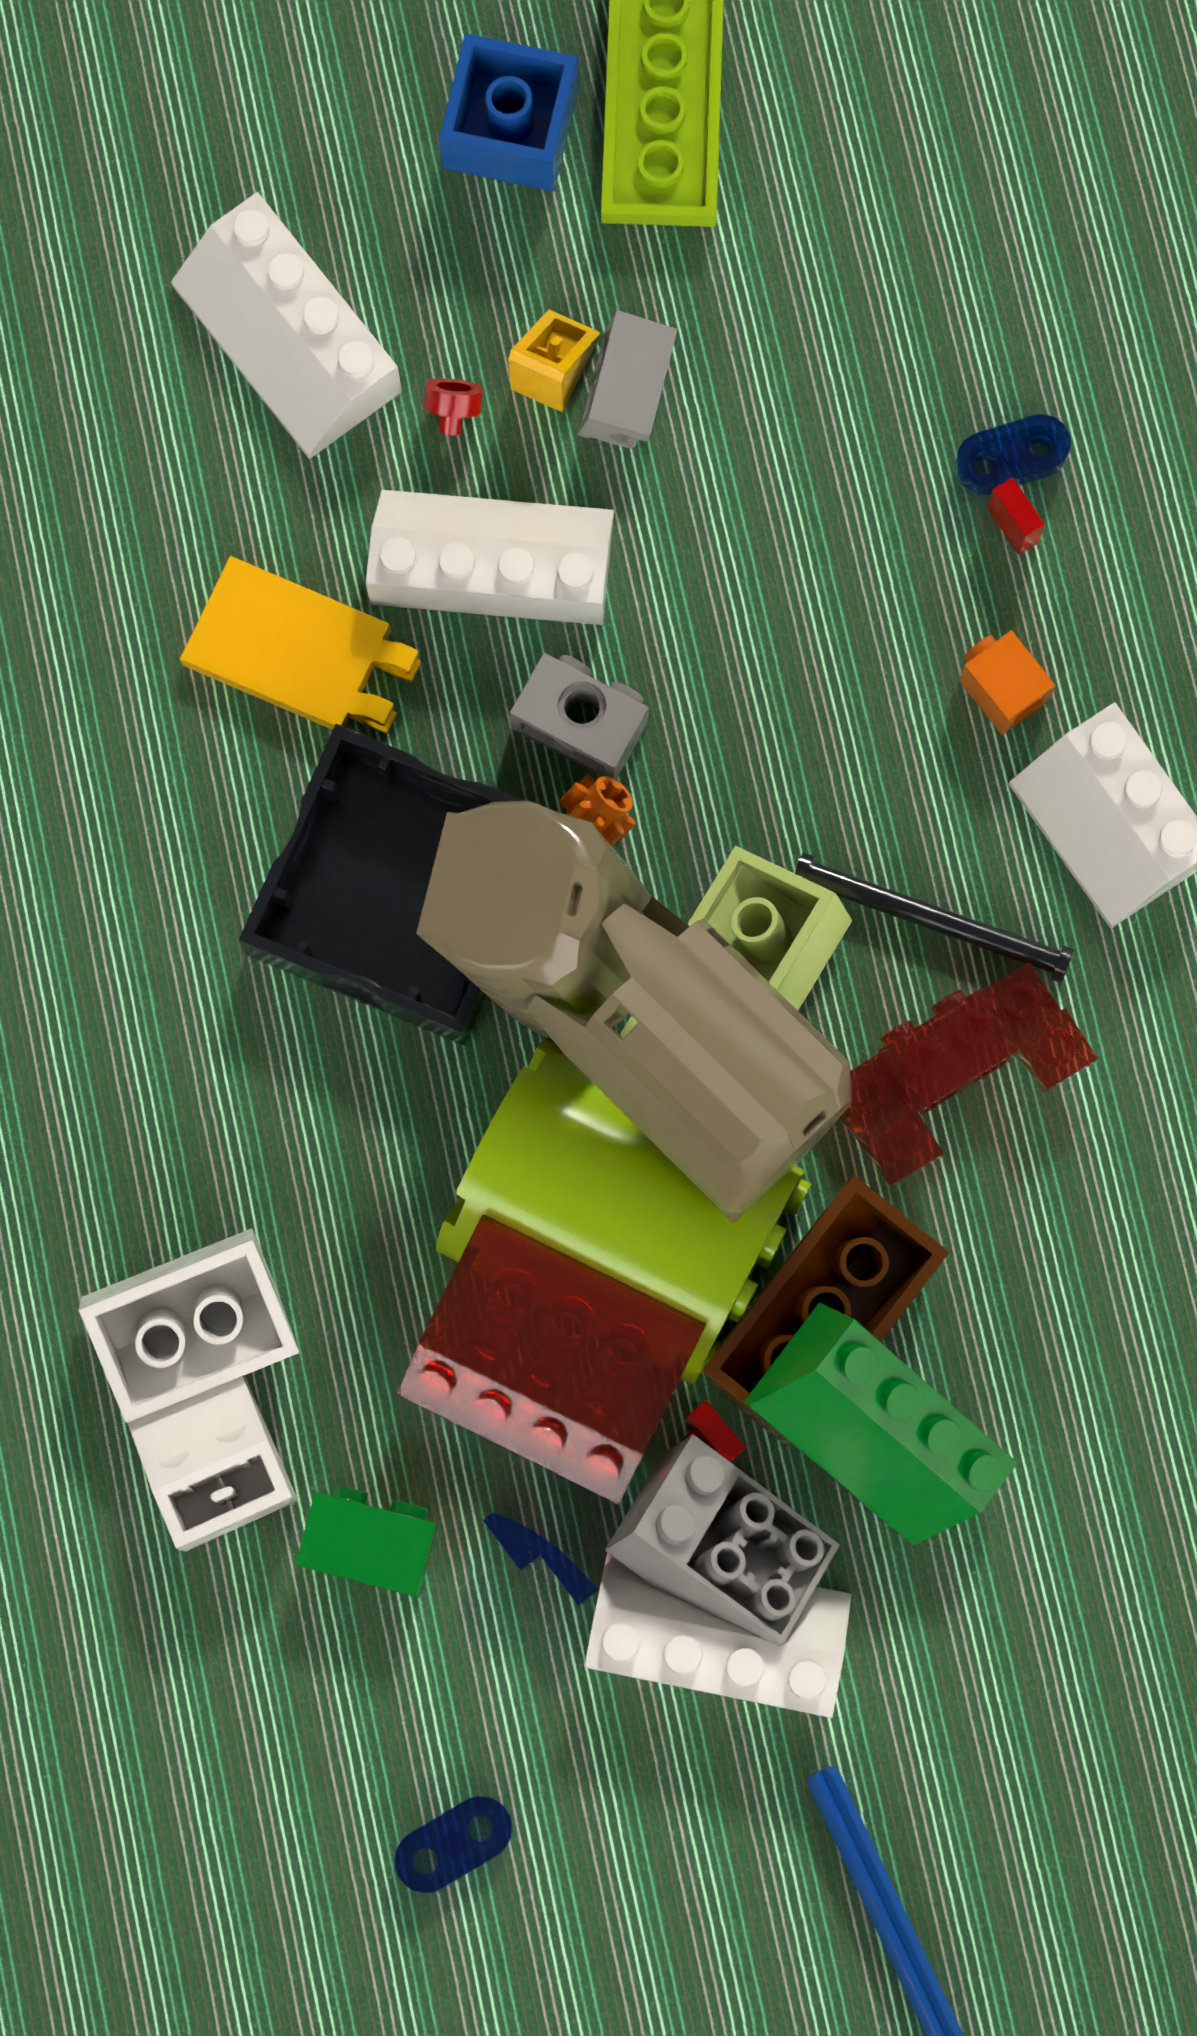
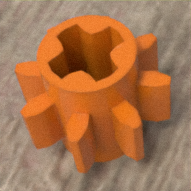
[559,774,636,846]

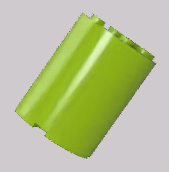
[436,1038,812,1386]

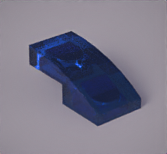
[483,1513,598,1606]

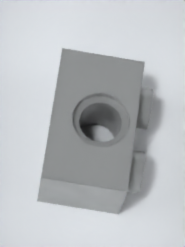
[510,652,649,780]

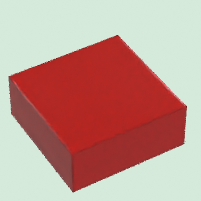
[987,477,1045,555]

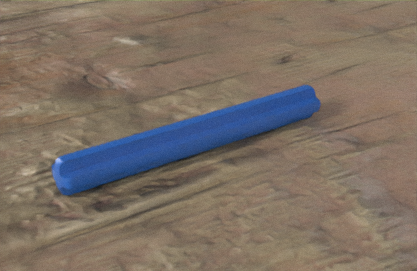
[807,1766,964,2036]

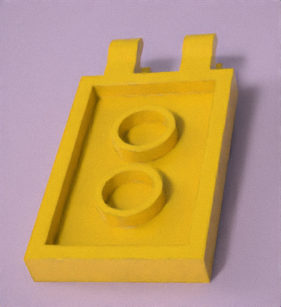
[180,556,421,735]

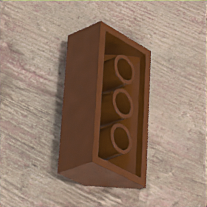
[700,1175,949,1448]

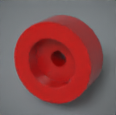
[423,379,483,436]

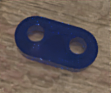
[955,414,1071,495]
[395,1795,513,1893]

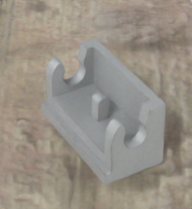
[578,310,678,448]

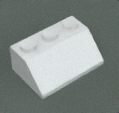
[1008,702,1197,929]
[79,1228,299,1423]

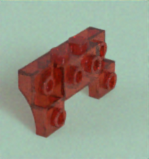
[840,962,1098,1188]

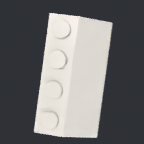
[171,192,402,459]
[366,490,614,625]
[584,1552,851,1718]

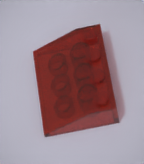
[397,1214,707,1505]

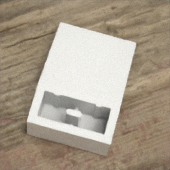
[128,1375,298,1551]

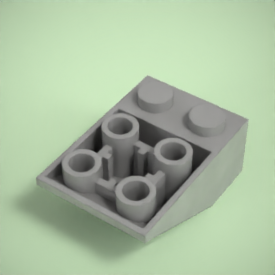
[605,1434,840,1646]

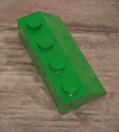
[744,1302,1018,1545]

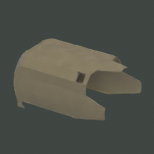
[416,801,651,1040]
[527,896,852,1223]

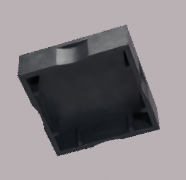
[239,724,524,1046]

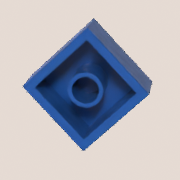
[439,33,579,192]

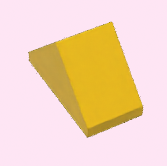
[508,310,601,413]

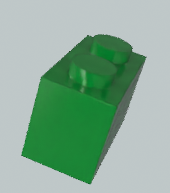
[295,1484,438,1598]

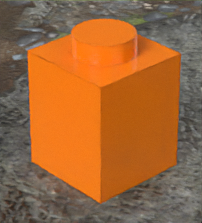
[959,630,1056,735]

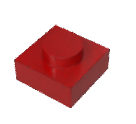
[684,1400,746,1463]

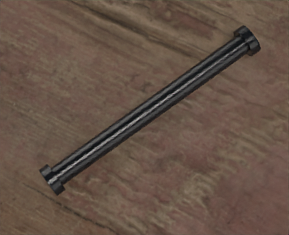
[794,852,1074,983]

